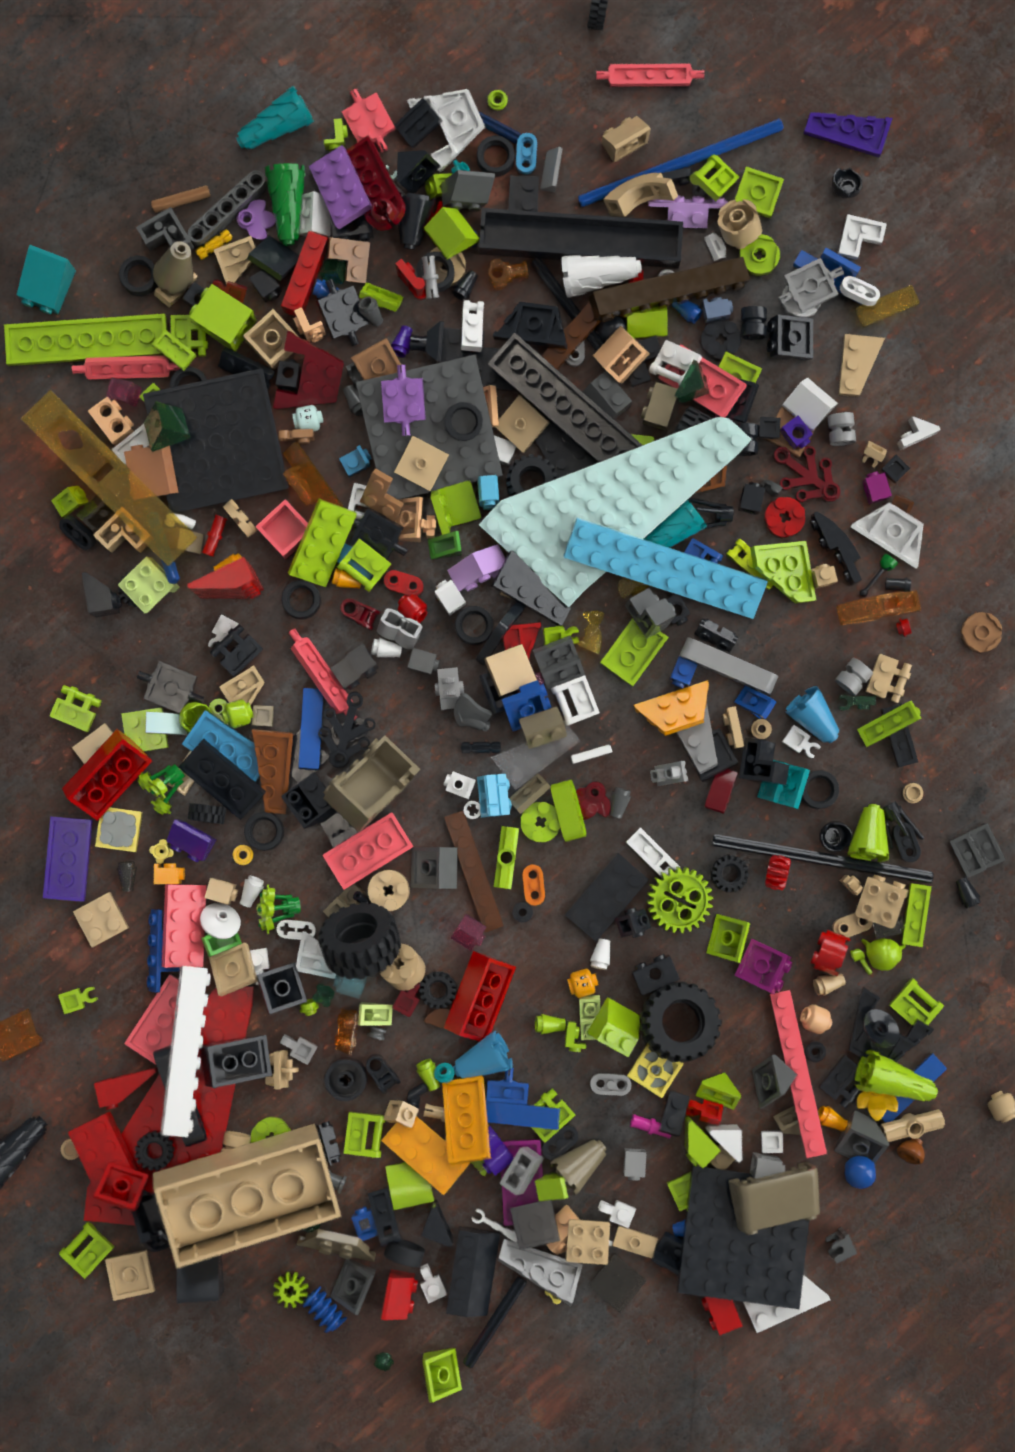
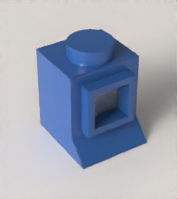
[351,1206,378,1241]

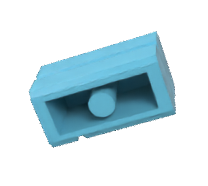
[477,774,512,818]

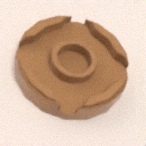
[961,612,1002,653]

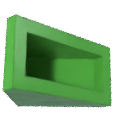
[428,531,462,559]
[201,932,242,957]

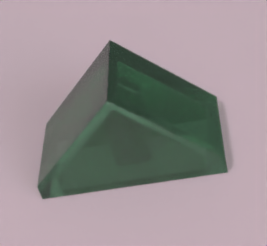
[674,359,709,403]

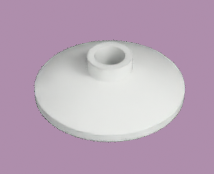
[200,903,241,939]

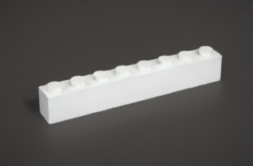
[160,966,210,1137]

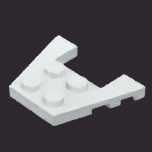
[407,89,485,172]

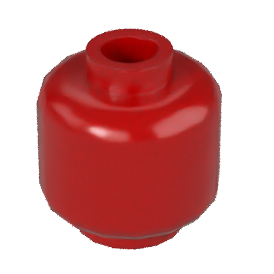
[397,594,428,623]

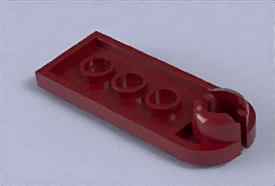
[346,135,405,231]

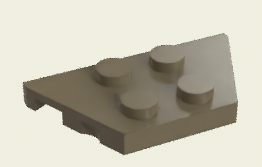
[297,1229,376,1262]

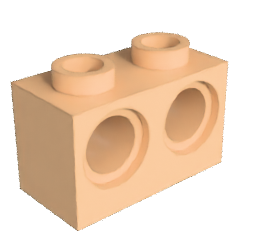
[88,397,134,446]

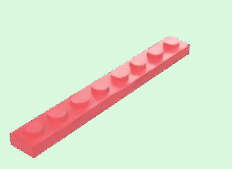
[769,990,827,1158]

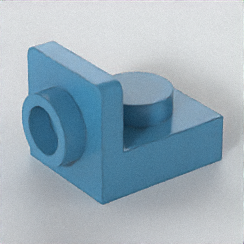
[339,445,371,477]

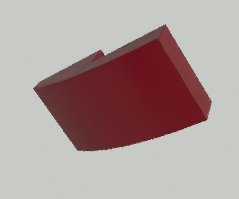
[705,769,738,814]

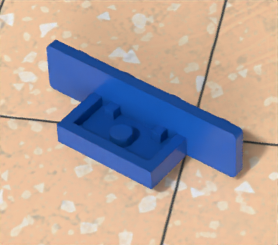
[793,248,861,304]
[147,909,180,992]

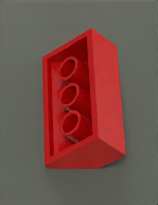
[62,729,152,821]
[444,951,516,1041]

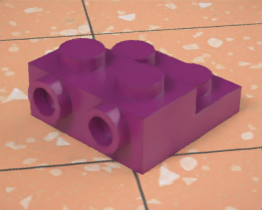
[734,939,793,994]

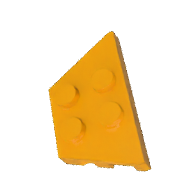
[634,680,709,736]

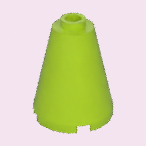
[847,804,889,862]

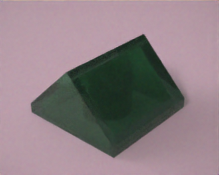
[144,401,191,452]

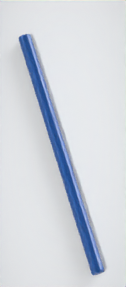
[578,119,784,207]

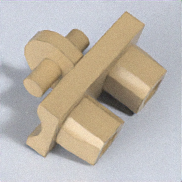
[265,1050,299,1089]

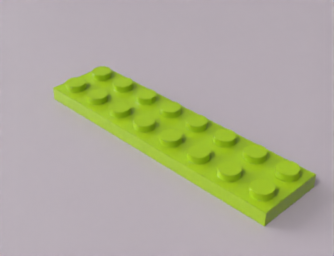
[4,314,167,366]

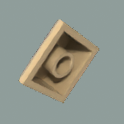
[602,116,651,163]

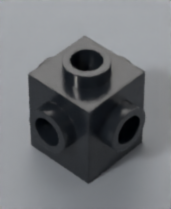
[615,907,651,938]

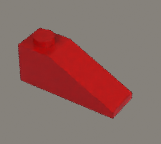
[94,1067,158,1110]

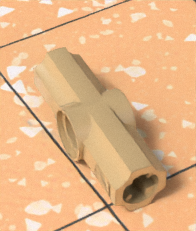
[880,1109,945,1142]

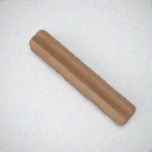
[151,186,210,212]

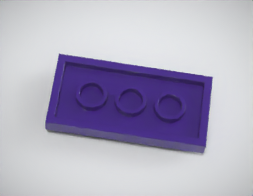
[43,817,93,902]

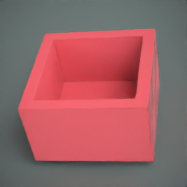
[255,499,308,560]

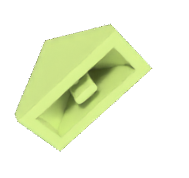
[358,1002,393,1026]

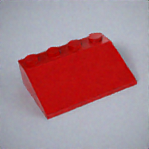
[187,557,264,599]

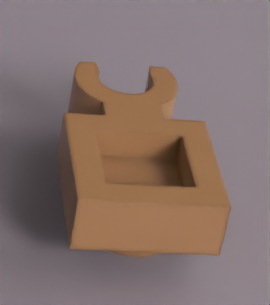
[279,429,315,444]

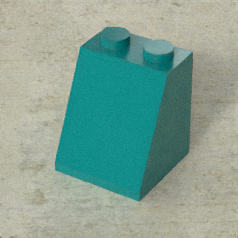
[16,245,76,315]

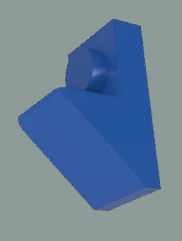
[734,685,777,719]

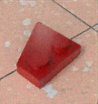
[503,622,541,660]

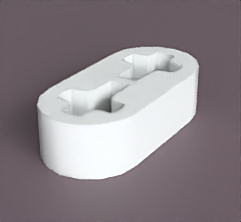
[277,920,316,940]

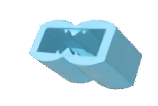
[478,475,499,510]

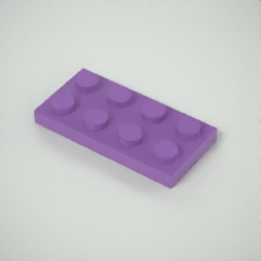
[309,145,372,229]

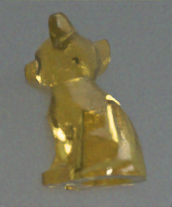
[577,610,605,654]

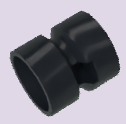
[741,306,767,340]
[736,423,759,456]

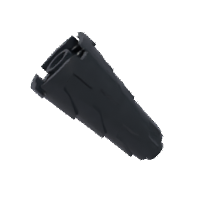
[0,1116,48,1190]

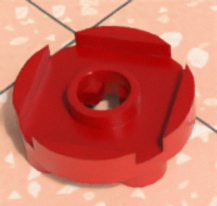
[764,497,805,538]

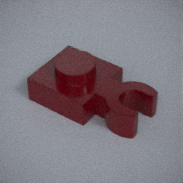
[212,279,248,304]

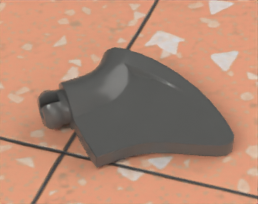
[454,693,492,732]

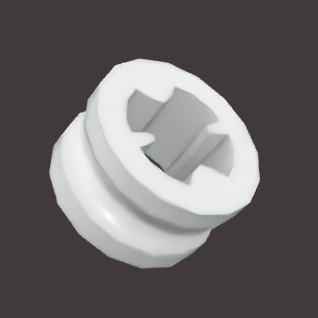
[464,801,481,819]

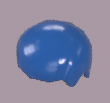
[845,1156,876,1189]

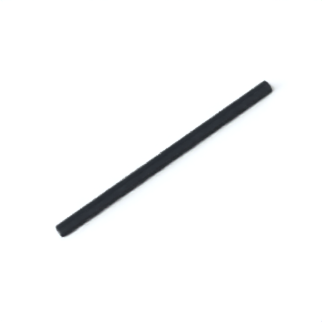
[712,834,934,883]

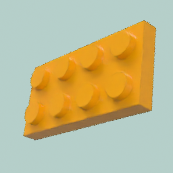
[442,1076,491,1165]
[381,1116,470,1195]

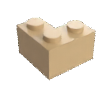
[94,507,154,553]

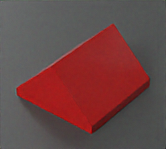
[94,1162,149,1211]

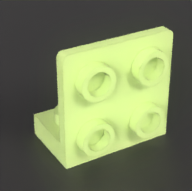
[118,556,180,613]

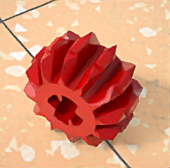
[765,855,791,890]

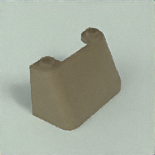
[728,1161,820,1235]

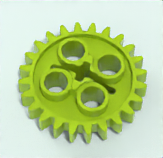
[646,866,713,933]

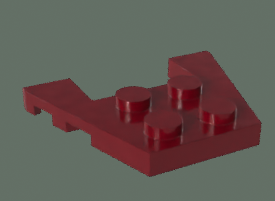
[273,331,344,409]

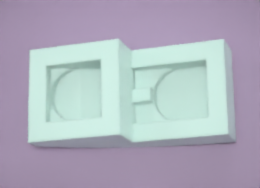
[146,712,187,735]

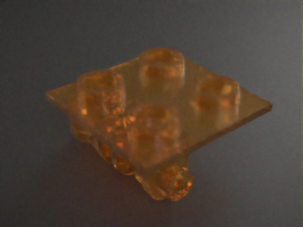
[335,1008,359,1055]
[0,1009,42,1062]

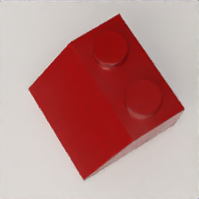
[381,1269,418,1320]

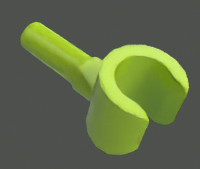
[850,949,872,975]

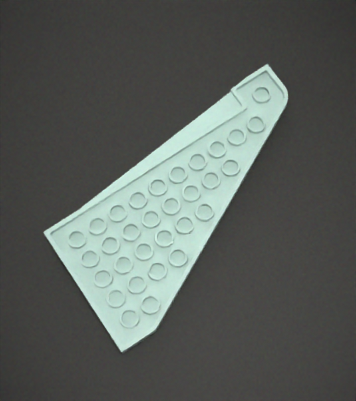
[479,417,752,607]

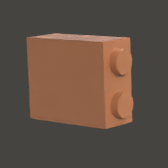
[124,441,179,500]

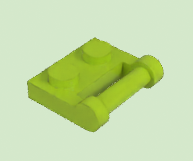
[690,154,739,202]
[337,539,391,592]
[889,978,944,1026]
[344,1111,385,1158]
[59,1221,115,1279]

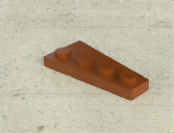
[252,729,293,814]

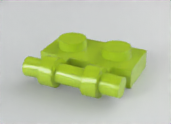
[171,315,208,357]
[50,685,102,732]
[531,1088,576,1142]

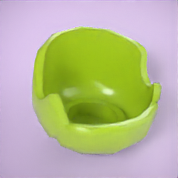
[179,702,211,732]

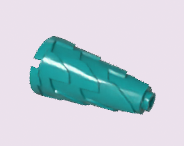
[236,86,314,150]
[643,500,707,548]

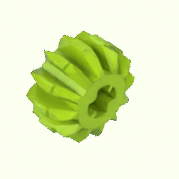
[273,1272,309,1308]

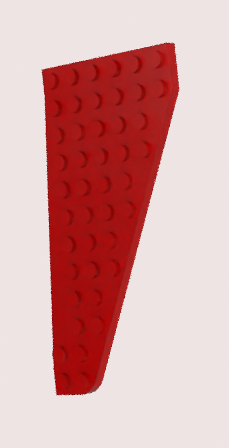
[84,986,255,1226]

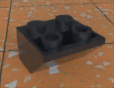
[281,772,337,829]

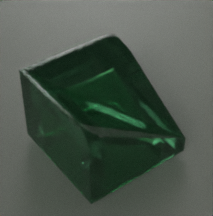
[320,259,346,284]

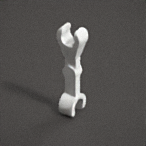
[471,1209,517,1242]

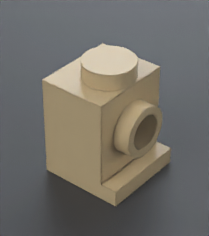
[811,564,838,589]

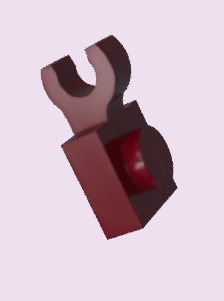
[392,982,421,1018]

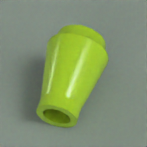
[535,1014,566,1035]
[416,1059,440,1091]

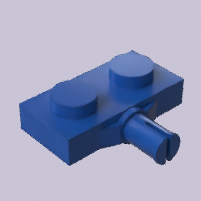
[486,1068,529,1105]

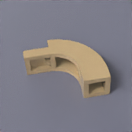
[603,173,678,217]

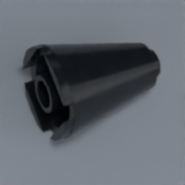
[398,192,436,250]

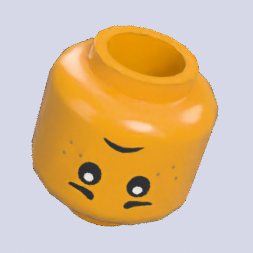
[567,969,599,998]

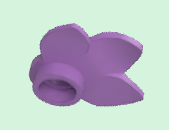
[237,200,276,240]

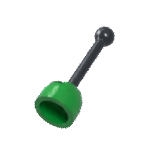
[860,553,898,597]

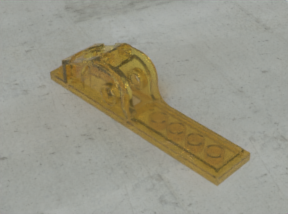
[21,390,198,567]

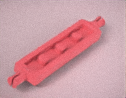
[596,64,704,87]
[72,356,180,380]
[288,629,357,720]

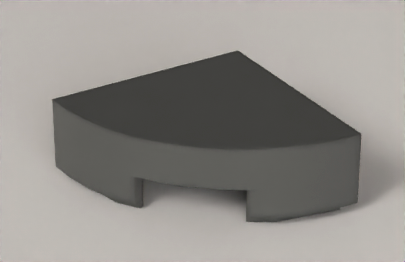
[760,479,783,497]

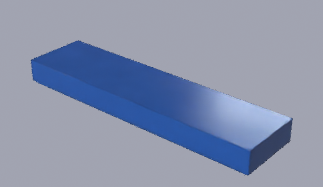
[298,688,323,770]
[881,1053,947,1123]
[486,1101,560,1130]

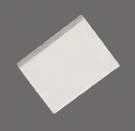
[782,377,838,432]
[705,1124,742,1162]

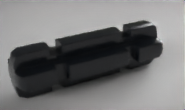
[461,742,501,753]

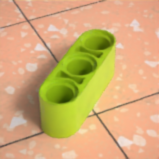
[551,779,586,842]

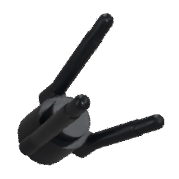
[687,497,734,529]
[881,802,924,849]

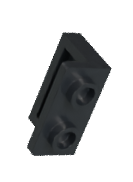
[652,1231,683,1276]

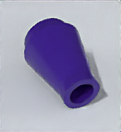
[391,326,413,358]

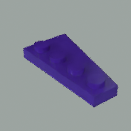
[803,112,892,157]

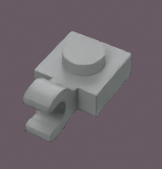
[280,1034,318,1065]

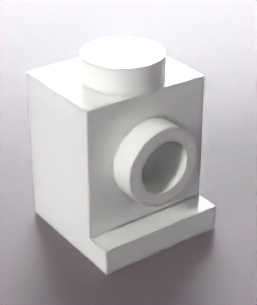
[444,772,476,800]

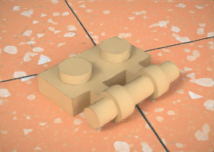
[865,654,912,703]

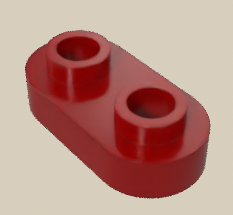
[384,570,424,596]

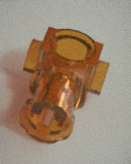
[489,259,529,290]

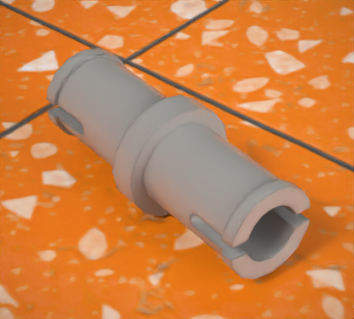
[422,256,439,299]

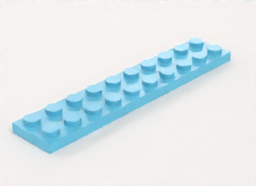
[563,518,768,619]

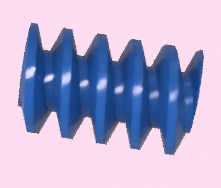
[302,1286,347,1333]

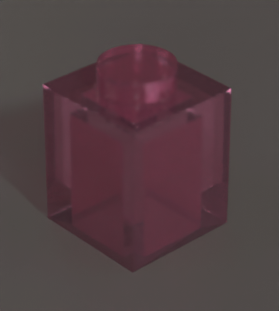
[451,914,486,951]

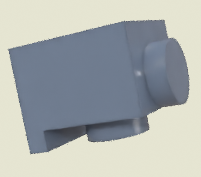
[701,297,733,324]

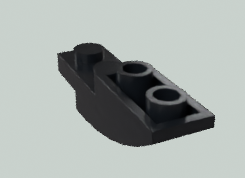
[810,511,862,586]

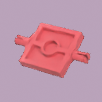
[341,89,396,153]

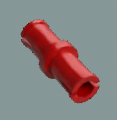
[201,515,228,557]

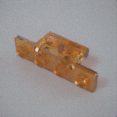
[283,442,343,507]

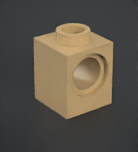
[204,878,238,905]

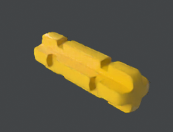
[196,229,232,260]

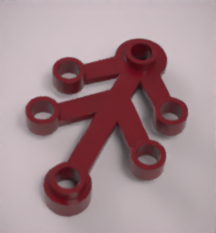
[773,446,841,503]

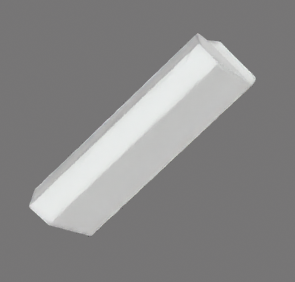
[704,233,726,261]

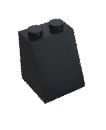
[176,1254,224,1304]

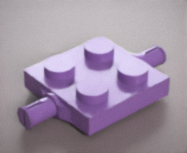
[381,365,426,436]

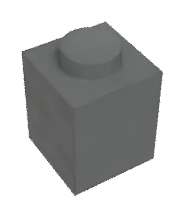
[408,648,440,676]

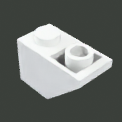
[435,580,466,616]

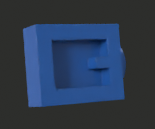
[669,656,698,688]

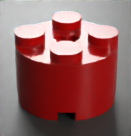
[810,930,851,977]

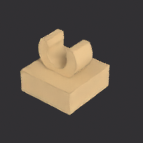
[863,441,887,467]

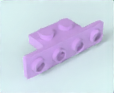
[648,196,728,228]

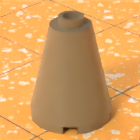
[153,241,194,294]
[549,1139,607,1196]

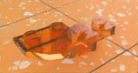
[836,590,921,625]

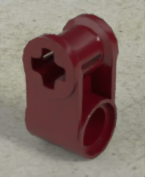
[341,598,381,631]

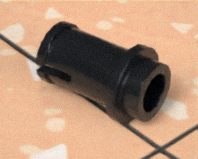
[885,577,911,593]

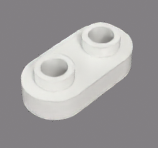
[840,276,880,306]

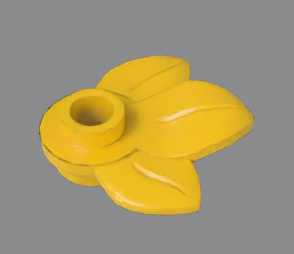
[857,1091,898,1122]

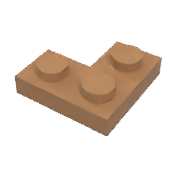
[327,237,370,283]
[360,468,404,522]

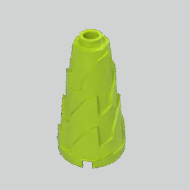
[855,1050,938,1102]

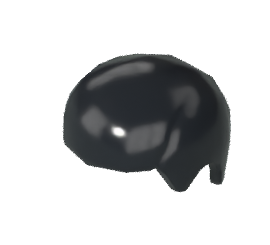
[832,168,863,198]
[597,316,627,343]
[819,821,853,852]

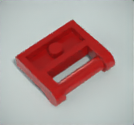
[395,258,426,300]

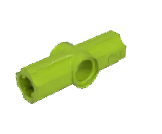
[494,826,519,889]

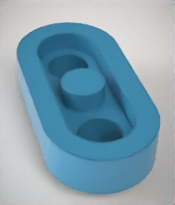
[516,133,537,175]

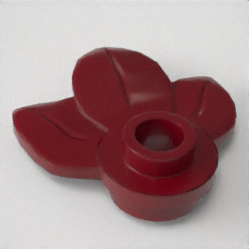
[576,781,611,820]

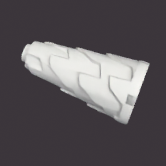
[562,255,642,297]

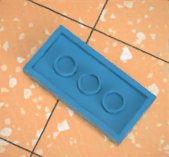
[182,710,259,782]

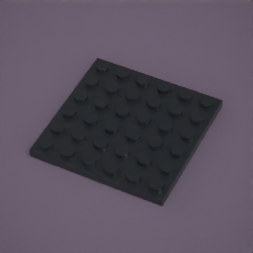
[143,368,290,514]
[676,1165,809,1309]

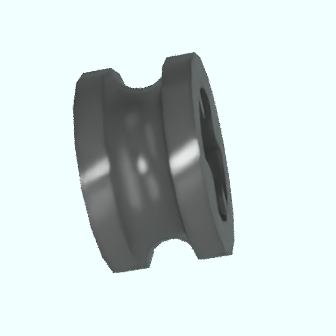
[367,1025,387,1040]

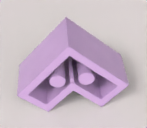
[447,544,506,592]

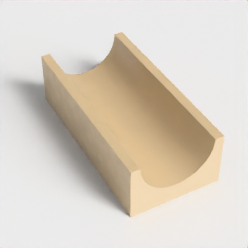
[153,1124,341,1268]

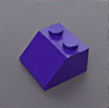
[166,819,217,862]

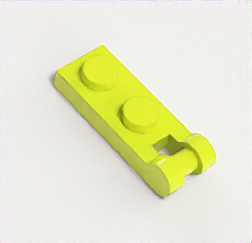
[726,539,773,591]

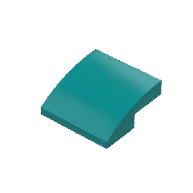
[757,760,810,809]

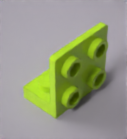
[431,480,481,535]

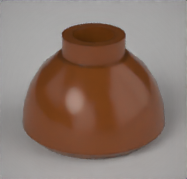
[896,1138,925,1165]

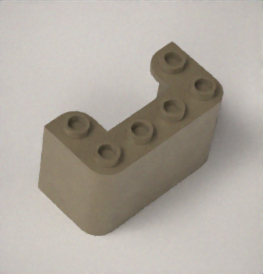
[323,736,420,832]

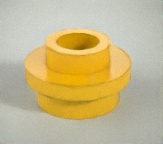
[233,845,253,865]

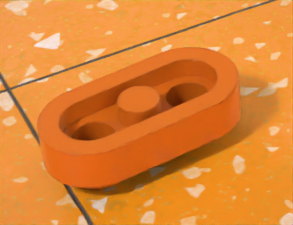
[522,865,545,906]

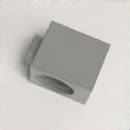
[623,1148,646,1180]

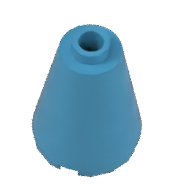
[786,686,839,743]
[453,1031,513,1079]

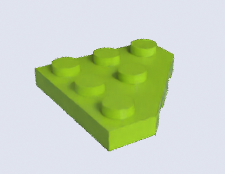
[750,541,816,604]

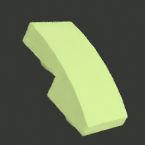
[579,995,600,1040]

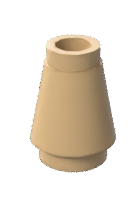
[813,974,845,996]

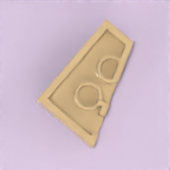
[838,334,885,397]

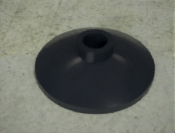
[863,1009,900,1048]

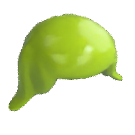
[861,938,906,971]

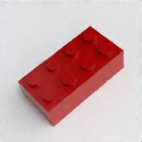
[68,1111,139,1208]

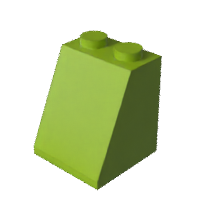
[189,284,257,352]

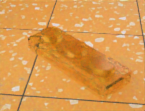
[855,285,920,328]

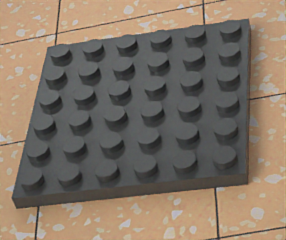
[356,355,503,499]

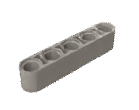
[679,637,778,695]

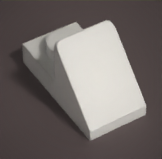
[897,417,941,450]

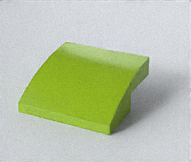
[386,1162,434,1210]

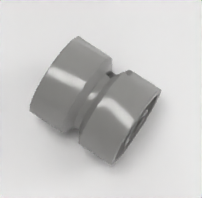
[827,412,856,446]
[835,658,873,696]

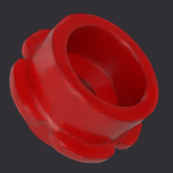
[896,618,912,637]

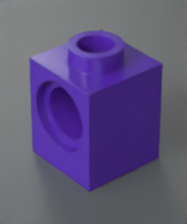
[780,415,813,450]

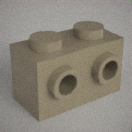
[641,382,679,431]
[519,707,567,749]

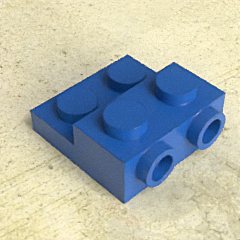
[502,680,552,732]

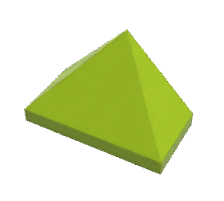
[695,1073,741,1110]

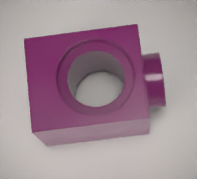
[862,471,892,505]

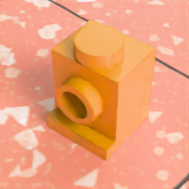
[154,864,185,884]

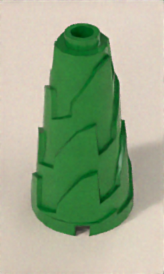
[265,163,305,246]

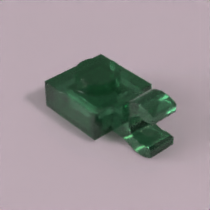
[839,695,876,711]

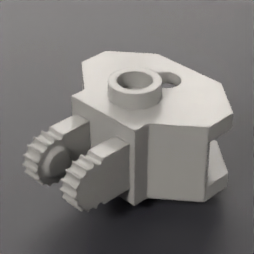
[435,667,464,710]

